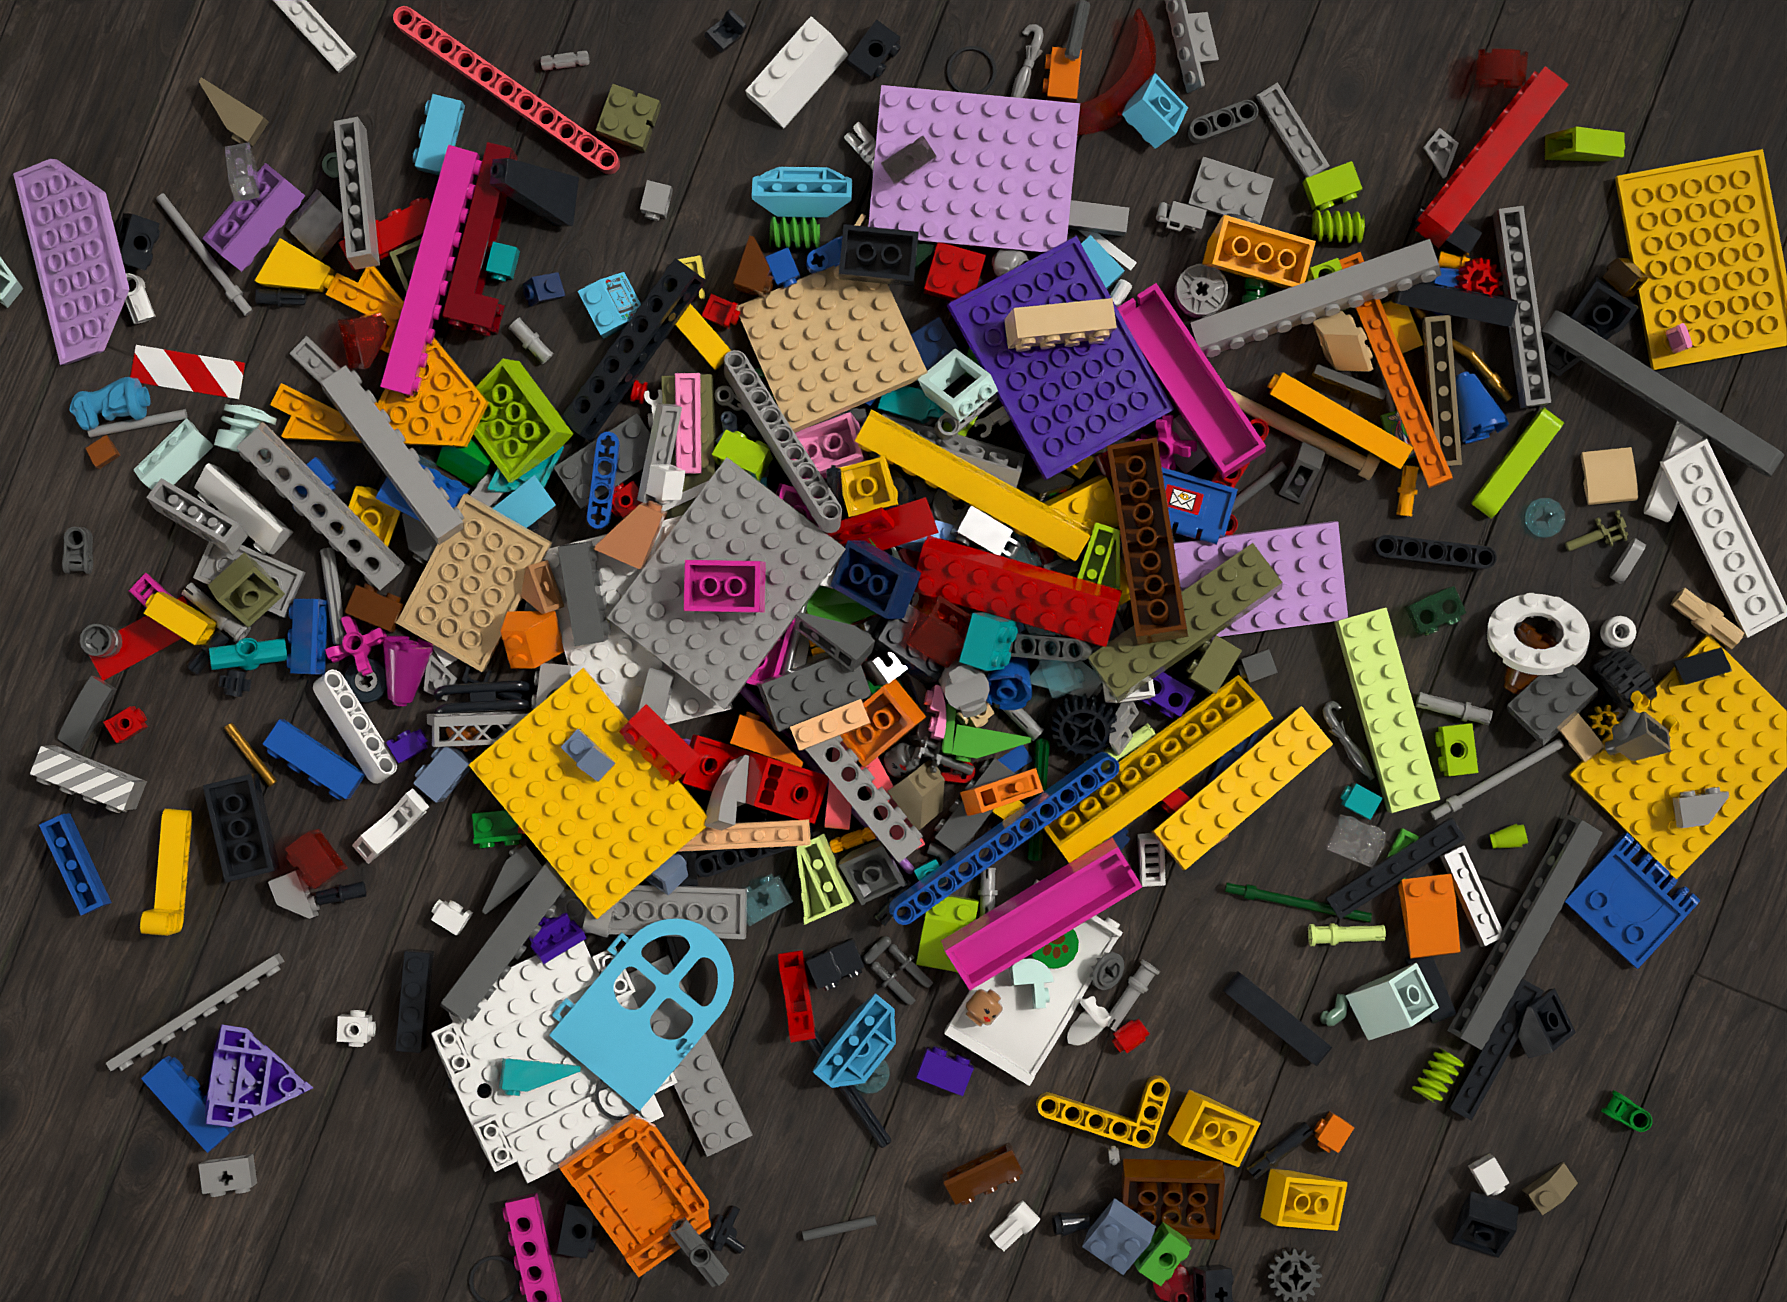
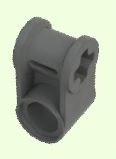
[62,527,93,574]

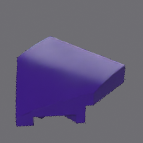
[529,913,587,965]

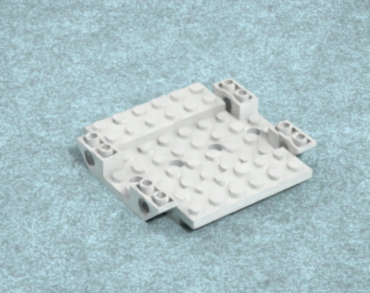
[431,940,678,1183]

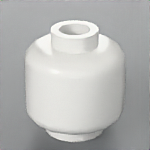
[1600,616,1636,649]

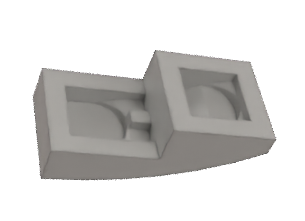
[1109,701,1139,756]

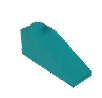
[499,1058,581,1096]

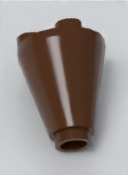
[1503,622,1559,695]

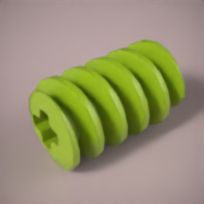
[1311,210,1365,243]
[1412,1047,1464,1103]

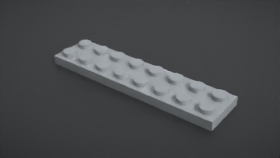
[549,884,747,939]
[628,955,753,1157]

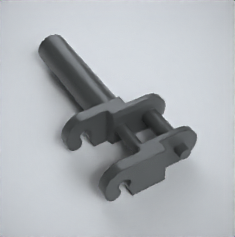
[912,736,974,775]

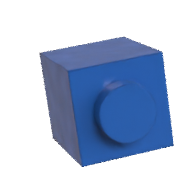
[765,248,800,289]

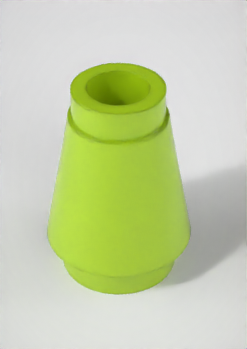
[1490,823,1528,849]

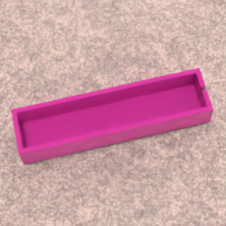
[1117,283,1266,479]
[941,837,1142,990]

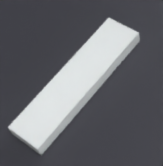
[273,0,357,73]

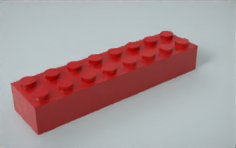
[1416,66,1569,248]
[914,536,1122,647]

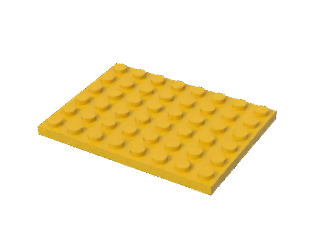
[1615,149,1787,370]
[1568,634,1787,879]
[469,668,707,919]

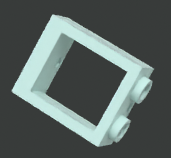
[918,349,998,422]

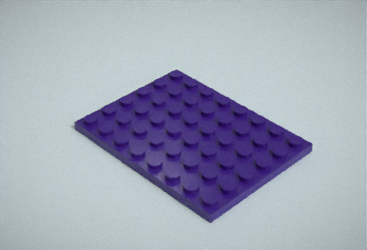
[947,236,1174,480]

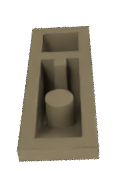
[199,77,269,146]

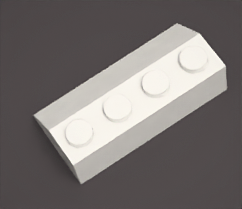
[745,17,849,129]
[194,463,293,554]

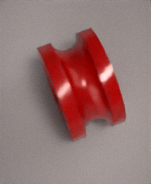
[631,380,648,404]

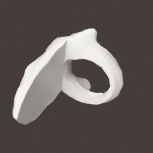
[1067,996,1111,1046]

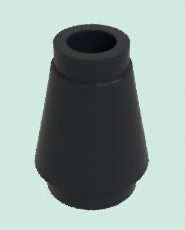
[1052,1212,1090,1237]

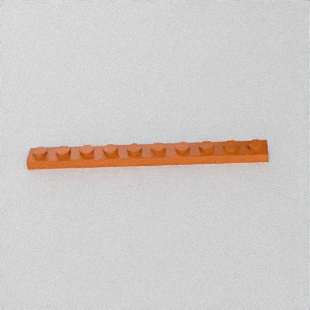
[1339,252,1453,488]

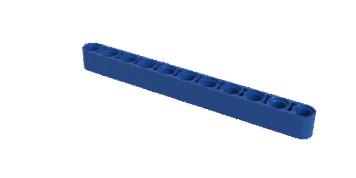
[889,752,1119,925]

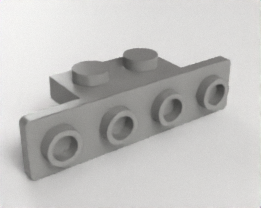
[1165,0,1219,93]

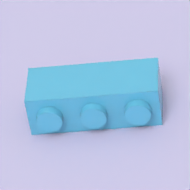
[413,94,465,176]

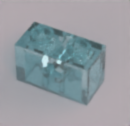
[746,873,793,926]

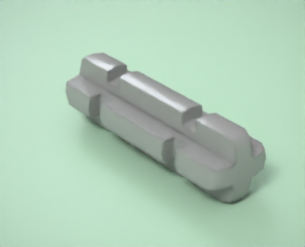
[541,51,590,71]

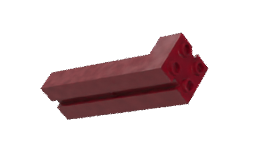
[443,142,518,337]

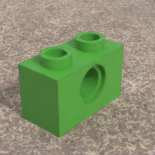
[1134,1222,1191,1286]

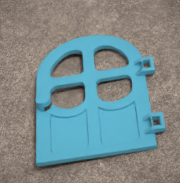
[549,918,734,1111]

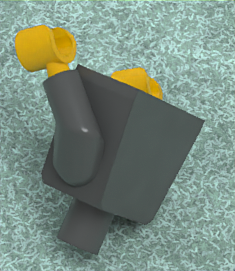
[1605,691,1681,761]

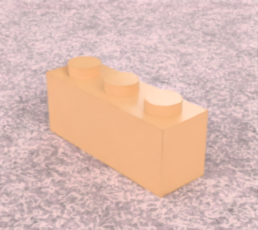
[790,699,871,751]

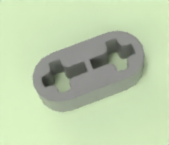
[1610,538,1646,584]

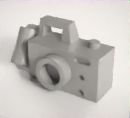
[1156,201,1207,232]

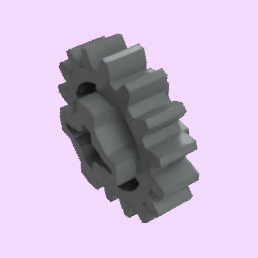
[1267,1247,1322,1302]

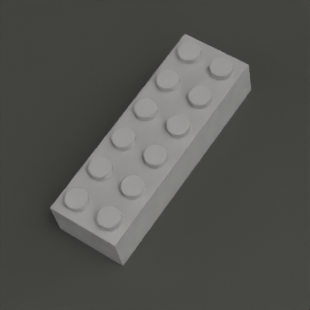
[869,412,1025,488]

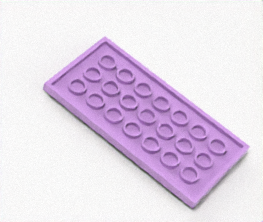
[1174,521,1348,637]

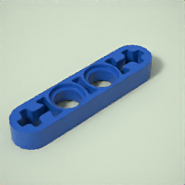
[587,432,620,529]

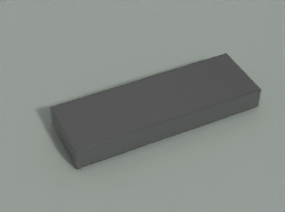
[1311,365,1386,402]

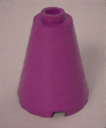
[383,636,433,706]

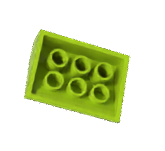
[474,358,573,483]

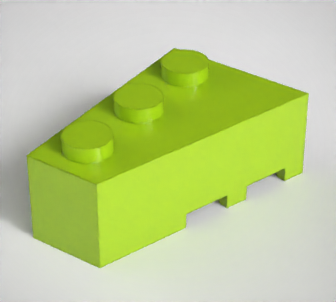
[1077,522,1120,611]

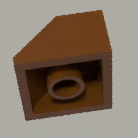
[734,235,775,298]

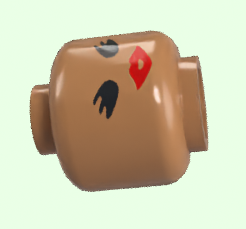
[966,989,1003,1027]

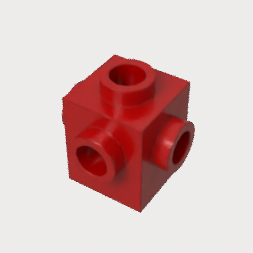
[612,481,643,519]

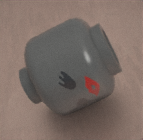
[884,742,920,779]

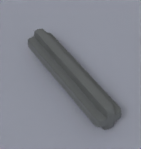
[1065,0,1090,61]

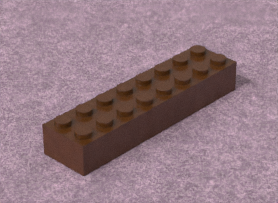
[1107,437,1188,645]

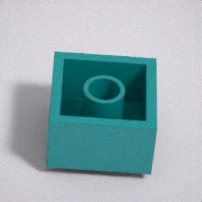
[959,612,1018,671]

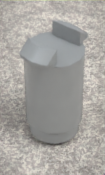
[938,648,990,718]

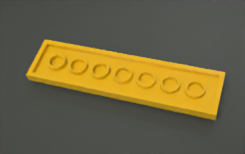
[1152,706,1333,870]

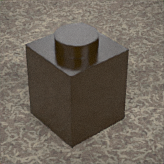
[1603,258,1649,297]

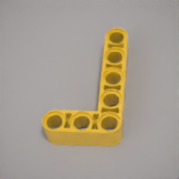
[140,809,192,936]
[1036,1075,1170,1149]

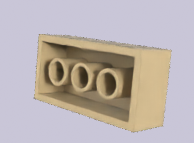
[1004,298,1117,352]

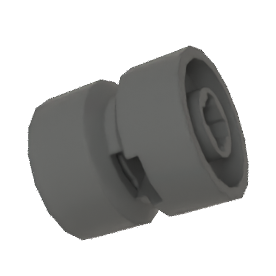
[80,624,123,658]

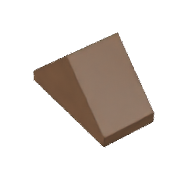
[521,560,565,614]

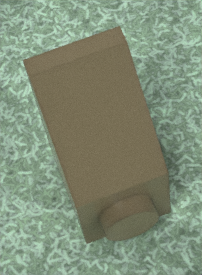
[1522,1162,1578,1215]

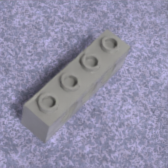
[146,478,248,556]

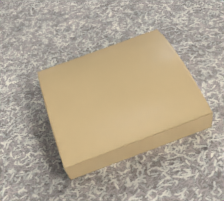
[1580,447,1638,505]

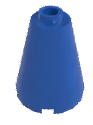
[1455,372,1509,444]
[986,656,1032,710]

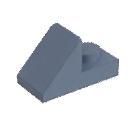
[561,729,616,782]

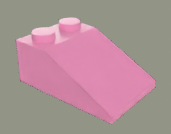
[782,412,869,479]

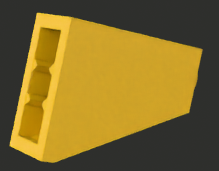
[255,238,336,293]
[144,592,217,645]

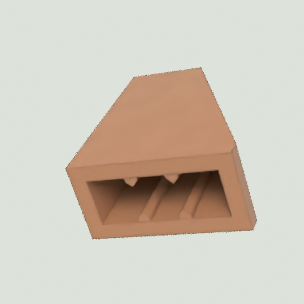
[594,501,667,569]

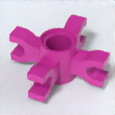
[1135,414,1197,471]
[325,615,387,676]

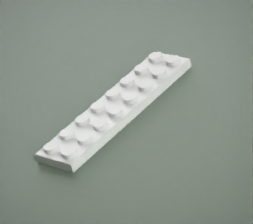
[1660,439,1787,638]

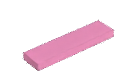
[675,373,702,474]

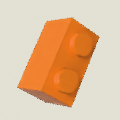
[1042,47,1082,103]

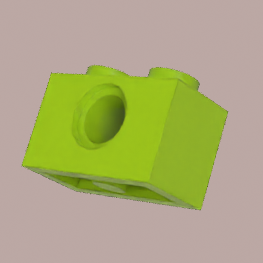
[1435,723,1478,776]

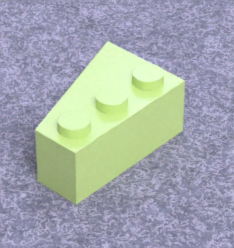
[796,834,854,925]

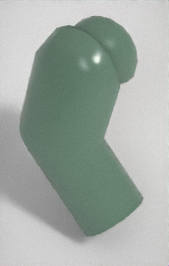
[1320,994,1348,1026]

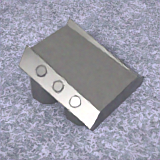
[285,189,345,261]

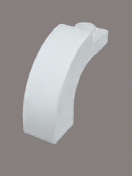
[352,788,429,864]

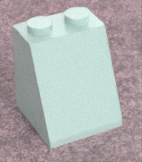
[1346,963,1439,1040]

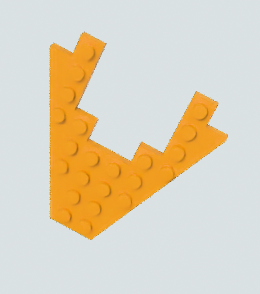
[270,266,489,447]

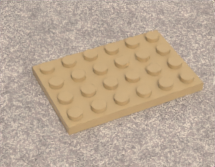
[396,494,552,672]

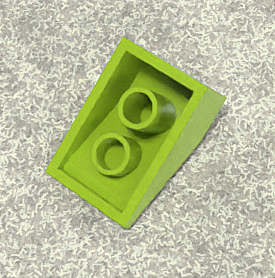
[916,895,979,972]

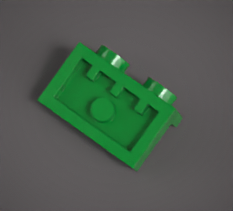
[472,810,525,848]

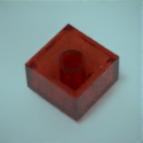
[285,829,348,889]

